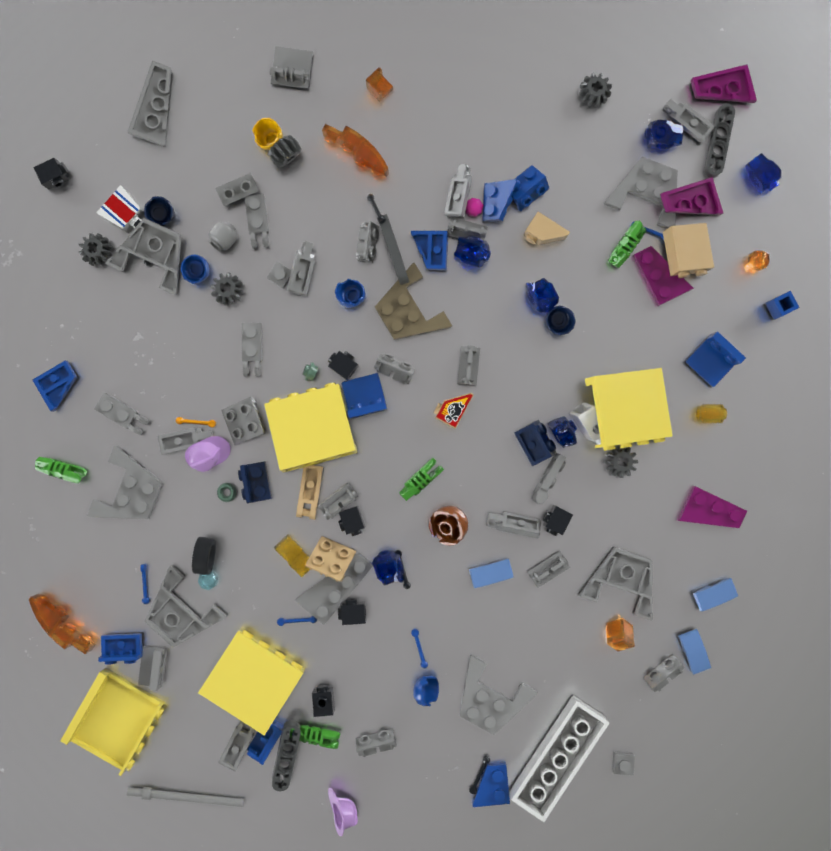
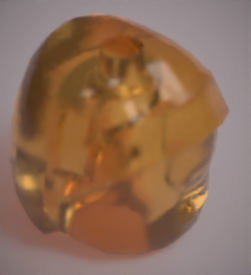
[748,250,770,271]

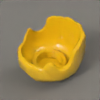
[252,118,283,150]

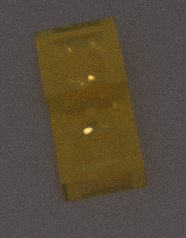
[274,534,310,577]

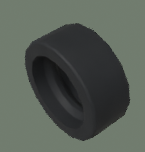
[192,537,216,575]

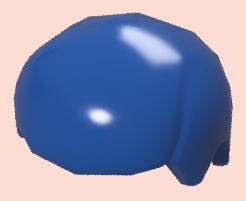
[181,254,210,284]
[335,279,366,308]
[413,676,439,706]

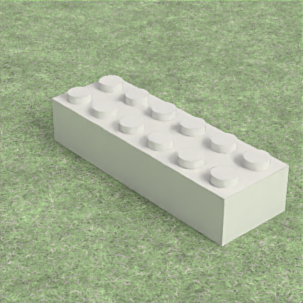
[509,695,609,822]

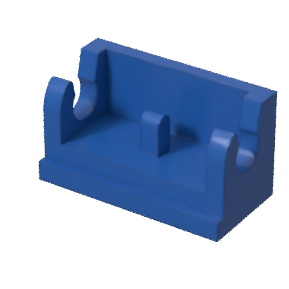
[247,720,283,765]

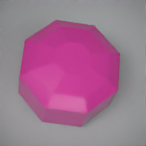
[465,198,483,218]

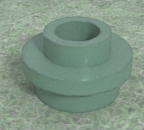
[302,362,318,381]
[217,483,237,502]

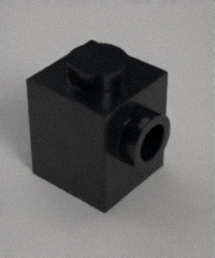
[33,158,69,190]
[328,351,359,380]
[542,505,573,536]
[338,506,366,536]
[338,599,367,625]
[312,685,335,717]

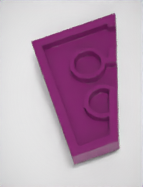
[690,64,757,103]
[660,177,724,215]
[633,246,694,306]
[678,486,747,528]

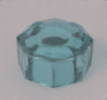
[198,571,218,590]

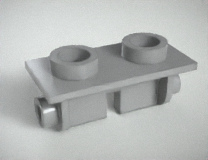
[215,173,259,206]
[448,217,488,245]
[356,221,379,263]
[457,346,480,386]
[374,354,415,384]
[318,483,358,520]
[527,551,570,588]
[643,654,685,692]
[356,729,397,757]

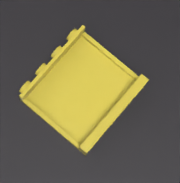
[585,368,673,451]
[264,383,358,473]
[198,630,304,736]
[60,668,165,776]

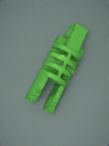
[608,220,646,268]
[35,457,87,484]
[399,458,444,501]
[289,725,340,749]

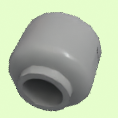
[208,222,237,251]

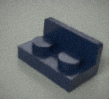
[514,420,557,466]
[238,461,272,504]

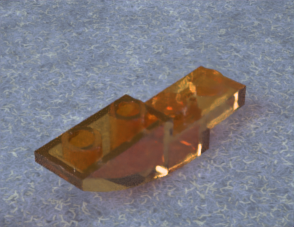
[322,124,389,177]
[29,594,96,654]

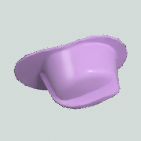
[185,436,230,472]
[328,788,358,836]

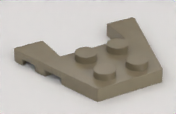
[375,262,452,340]

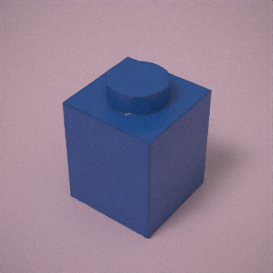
[765,291,800,320]

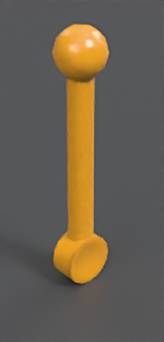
[176,417,216,427]

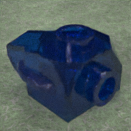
[644,120,683,149]
[745,153,782,194]
[454,236,491,267]
[526,278,559,313]
[547,416,577,448]
[372,550,404,585]

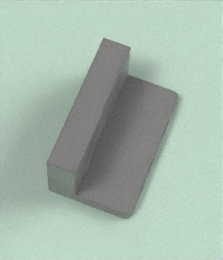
[138,646,166,691]

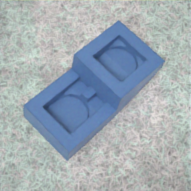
[469,559,514,588]
[693,578,738,611]
[679,629,711,675]

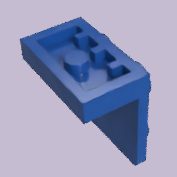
[686,331,746,387]
[341,373,387,419]

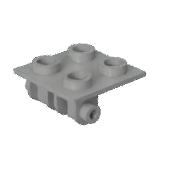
[270,47,313,89]
[221,397,266,446]

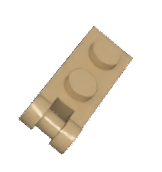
[296,465,324,520]

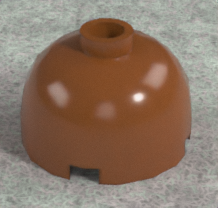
[429,506,468,546]

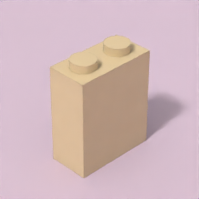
[663,223,714,278]

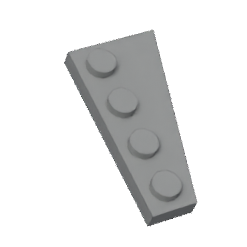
[128,61,171,147]
[295,553,374,625]

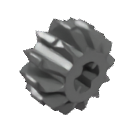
[579,73,612,107]
[268,135,301,167]
[79,233,113,266]
[210,272,244,305]
[604,445,638,478]

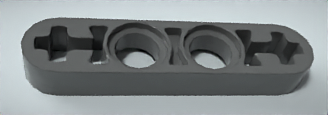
[704,103,735,178]
[380,214,410,285]
[272,720,301,792]

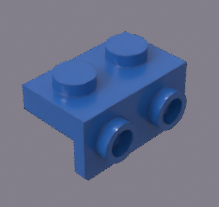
[511,165,549,211]
[98,633,143,665]

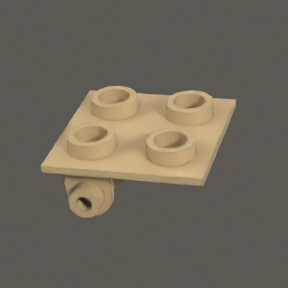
[305,536,356,582]

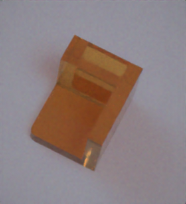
[366,67,393,102]
[606,618,635,652]

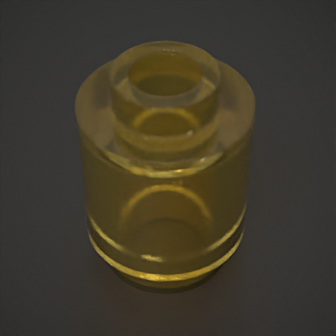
[696,404,727,423]

